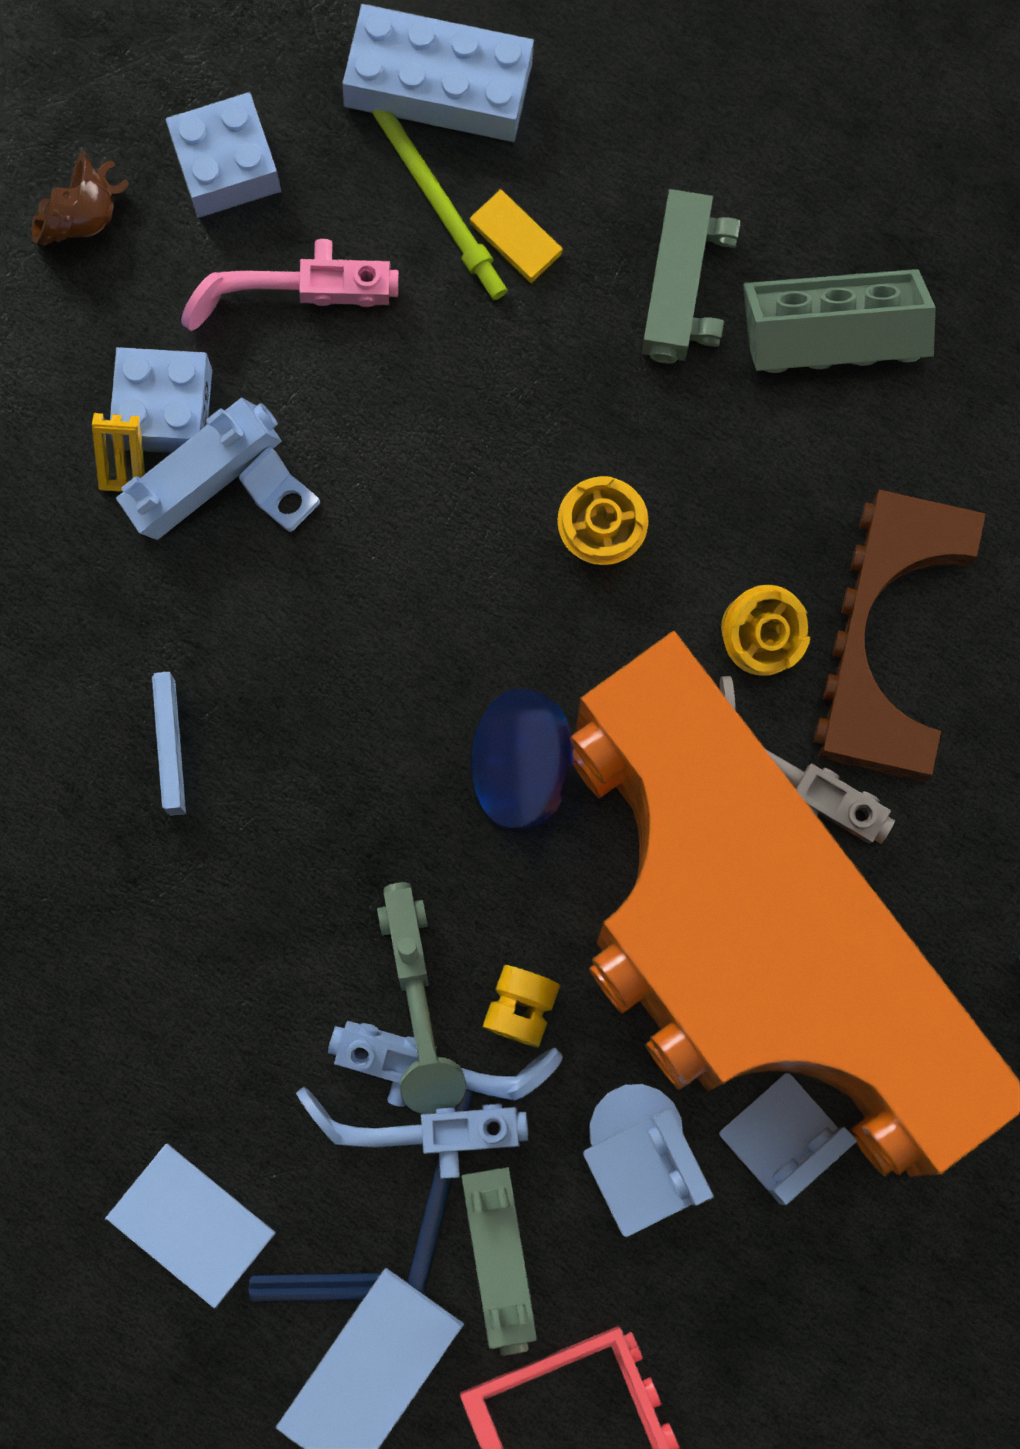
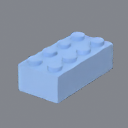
[342,4,534,142]

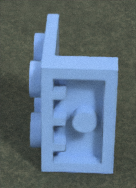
[720,1073,857,1205]
[583,1109,713,1237]

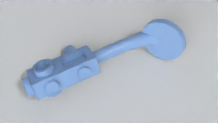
[328,1021,563,1107]
[297,1087,528,1179]

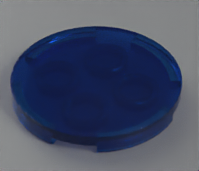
[471,689,573,829]

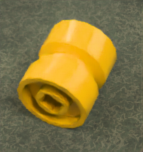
[482,965,560,1048]

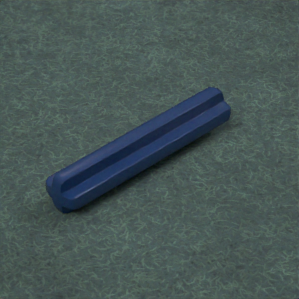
[249,1273,381,1302]

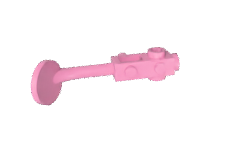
[181,239,398,330]

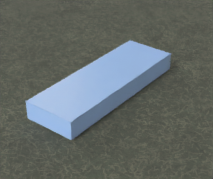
[152,672,186,816]

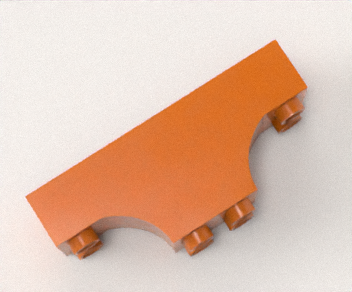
[567,631,1020,1176]

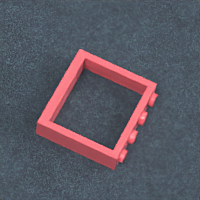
[460,1326,679,1449]

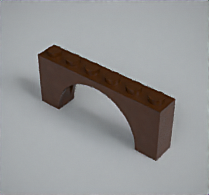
[813,490,986,782]

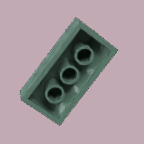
[744,269,936,373]

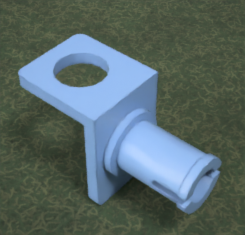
[239,447,320,532]

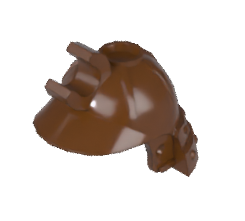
[32,150,129,246]

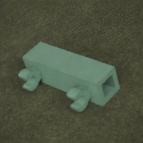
[642,189,740,363]
[462,1168,537,1356]

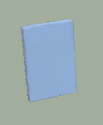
[106,1143,276,1308]

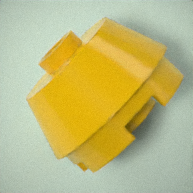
[558,476,648,565]
[721,585,810,676]

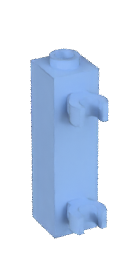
[116,397,282,540]

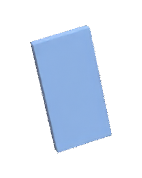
[276,1268,464,1449]

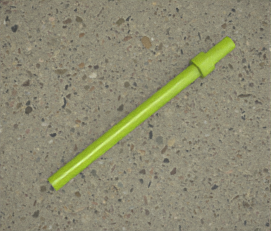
[372,110,508,300]

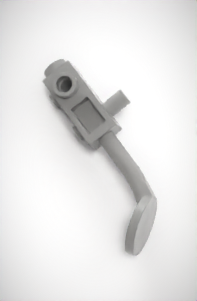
[720,676,895,844]

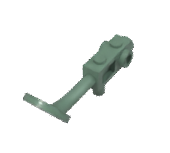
[377,882,466,1114]

